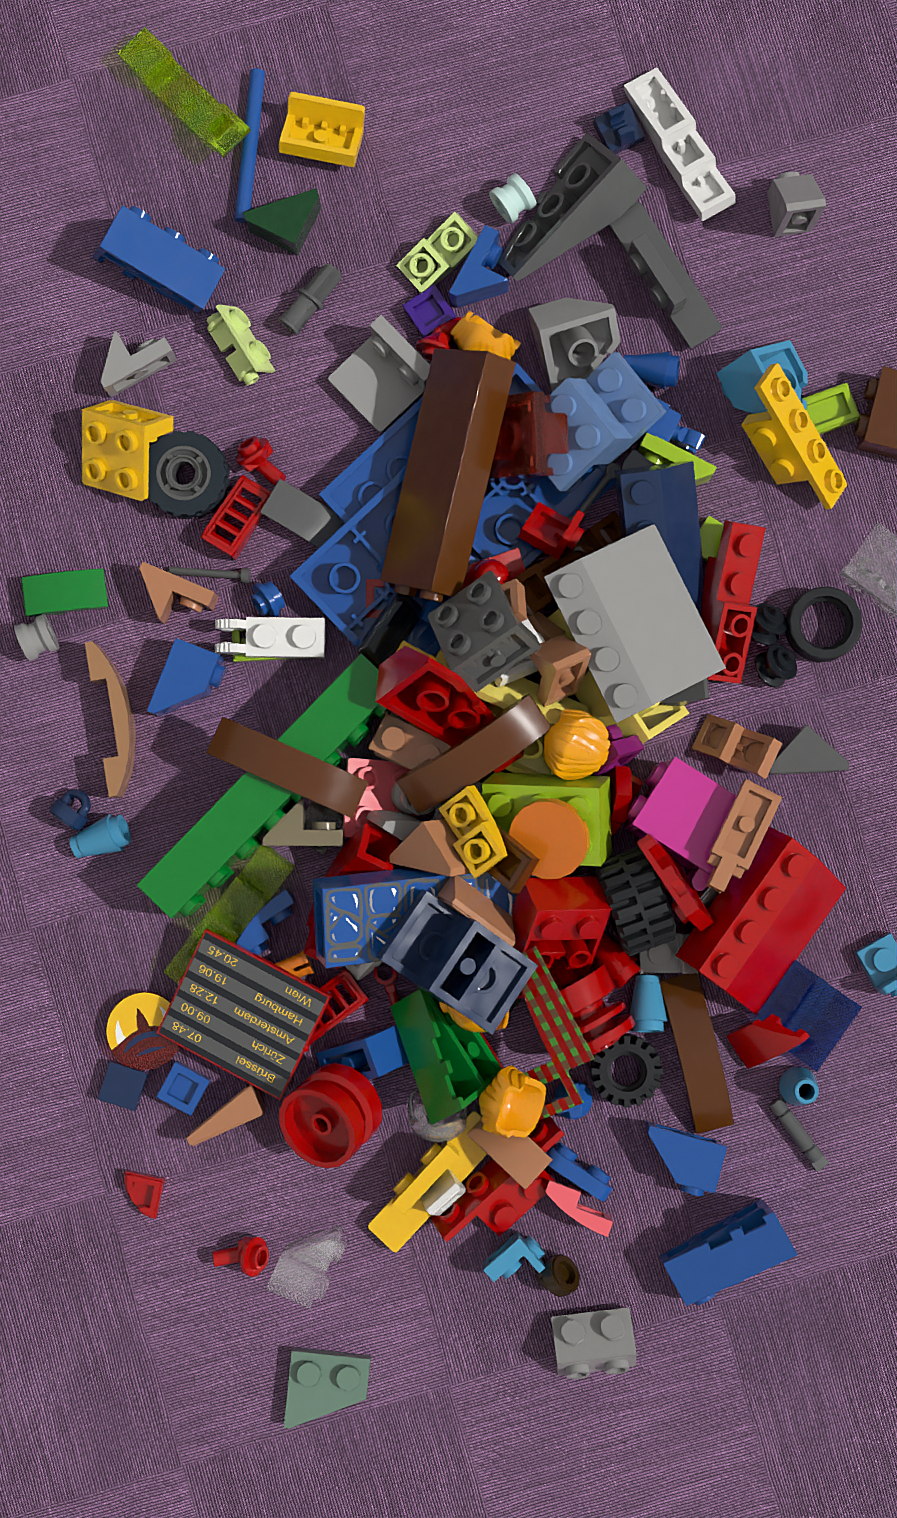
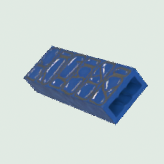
[312,868,539,968]

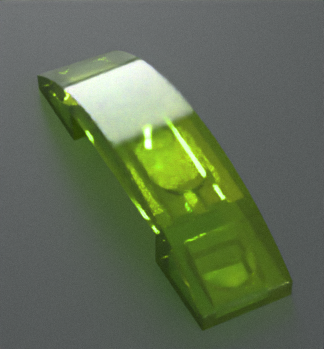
[117,27,251,158]

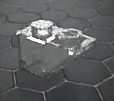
[266,1224,348,1309]

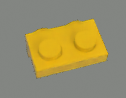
[279,92,365,167]

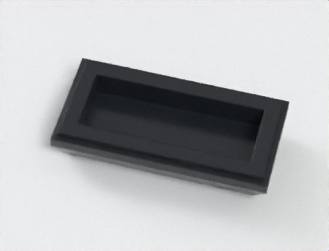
[357,593,422,670]

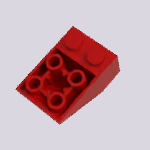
[512,877,612,999]

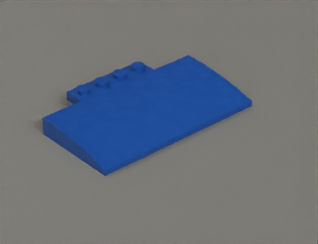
[288,363,616,656]

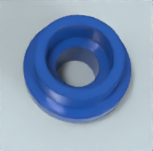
[251,581,285,617]

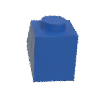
[147,638,226,717]
[316,1025,409,1080]
[644,1121,727,1197]

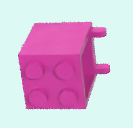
[624,757,736,891]

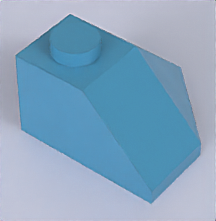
[716,340,808,414]

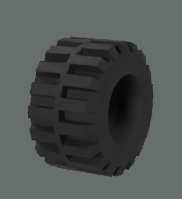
[594,847,676,956]

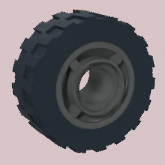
[148,430,230,519]

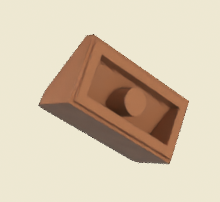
[437,875,515,947]

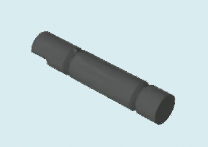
[768,1097,829,1172]

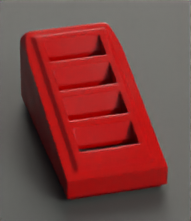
[200,475,272,561]
[309,968,370,1045]

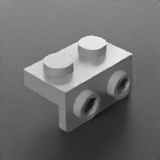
[551,1307,637,1379]

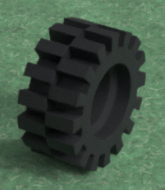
[589,1033,663,1108]

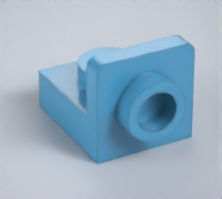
[854,933,897,997]
[483,1231,545,1282]

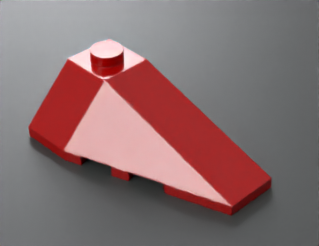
[375,646,524,773]

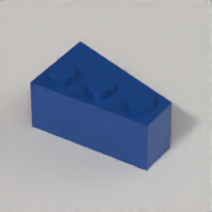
[92,205,226,314]

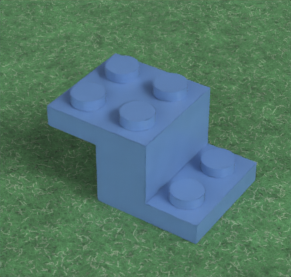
[513,352,667,491]

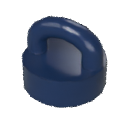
[49,789,91,831]

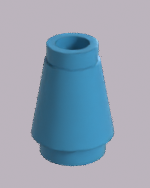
[70,814,132,858]
[629,975,667,1033]
[779,1067,819,1106]

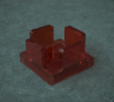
[488,391,569,480]

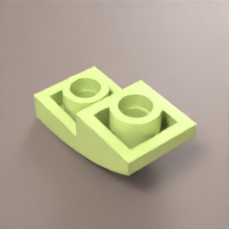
[396,212,479,293]

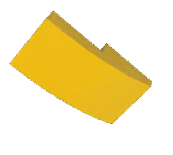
[438,785,507,878]

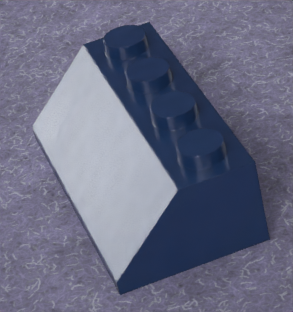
[614,461,704,617]

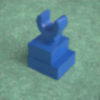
[639,398,706,454]

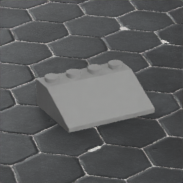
[544,524,726,723]

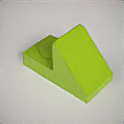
[638,433,717,486]

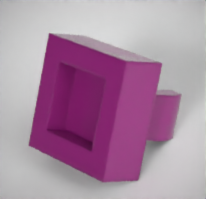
[594,724,644,775]

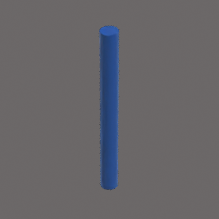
[234,68,265,223]

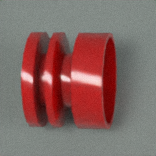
[559,963,636,1055]

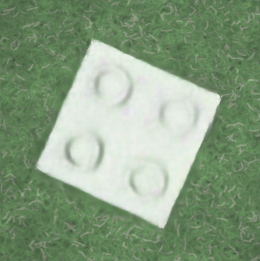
[839,522,897,620]

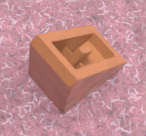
[390,819,471,877]

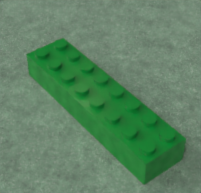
[137,654,391,919]

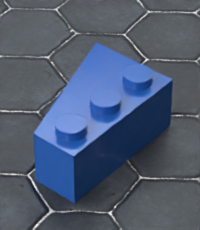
[659,1198,798,1306]

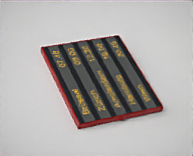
[157,928,332,1100]

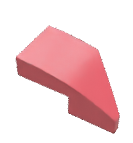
[545,1180,613,1237]

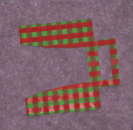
[478,946,595,1121]

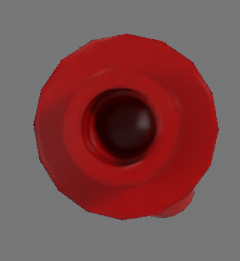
[416,317,461,362]
[235,436,286,486]
[212,1236,269,1277]

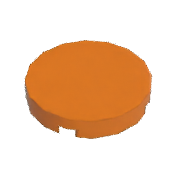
[508,798,590,879]

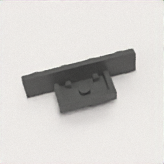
[608,202,722,350]

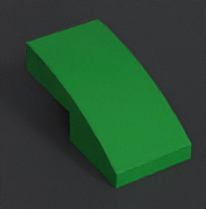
[21,568,108,617]

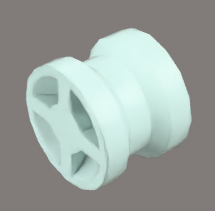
[489,173,536,224]

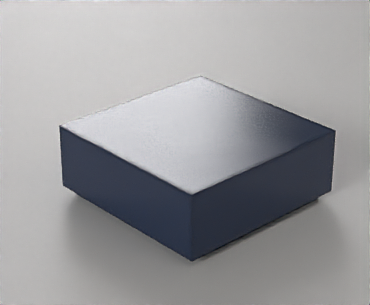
[98,1060,149,1111]

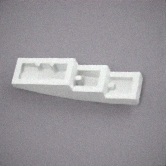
[624,67,736,221]

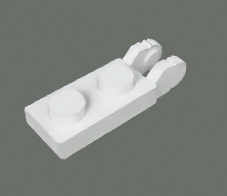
[215,617,325,659]

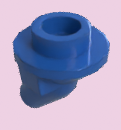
[552,1080,592,1120]

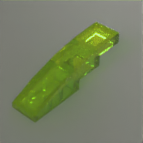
[164,845,296,984]

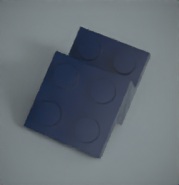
[376,889,538,1035]

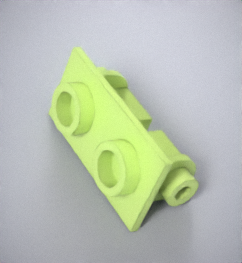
[206,304,275,386]

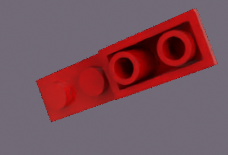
[701,520,766,684]

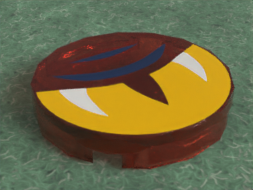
[105,991,181,1070]

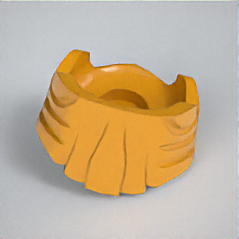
[450,311,521,360]
[543,709,610,780]
[479,1065,546,1138]

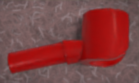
[373,967,399,1006]

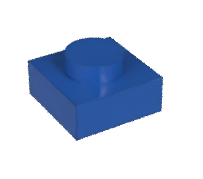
[156,1061,211,1116]

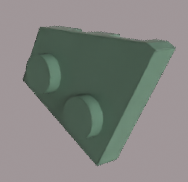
[283,1347,371,1429]

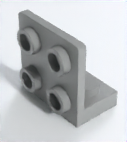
[328,315,430,433]

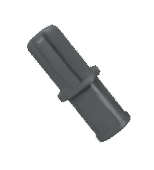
[278,263,342,336]

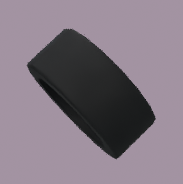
[785,586,863,663]

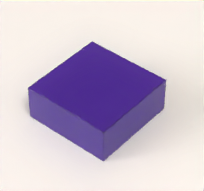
[403,284,456,338]

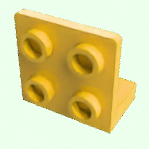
[82,399,174,501]

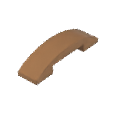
[84,641,136,799]

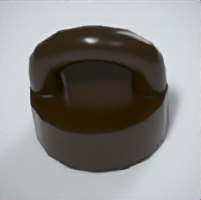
[535,1254,580,1297]

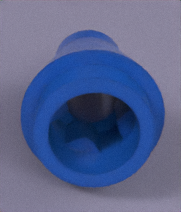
[624,351,680,390]

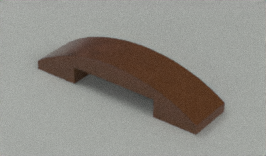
[510,511,621,616]
[396,693,551,814]
[206,717,369,819]
[659,973,734,1134]

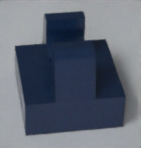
[593,102,645,154]

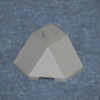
[528,297,621,393]

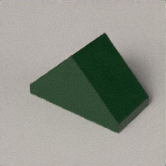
[243,188,322,256]

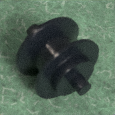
[751,603,788,645]
[755,644,797,688]

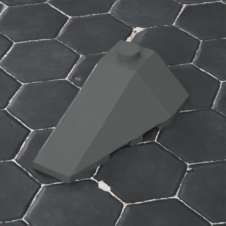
[497,133,647,282]

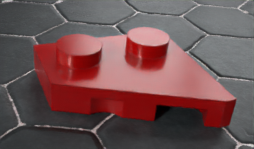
[637,833,715,932]

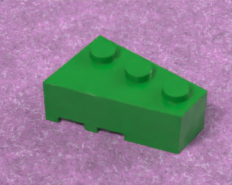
[390,988,502,1125]

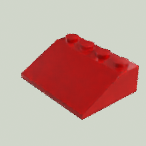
[675,826,846,1015]

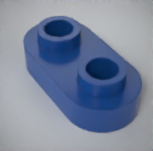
[545,1142,614,1202]

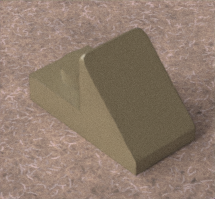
[263,798,344,846]

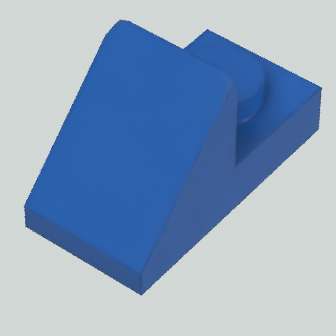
[449,225,509,308]

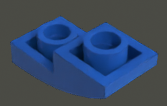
[236,889,297,955]

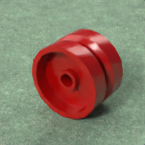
[279,1063,382,1169]

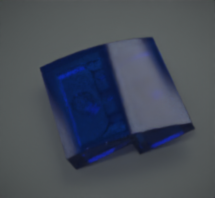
[753,960,862,1072]

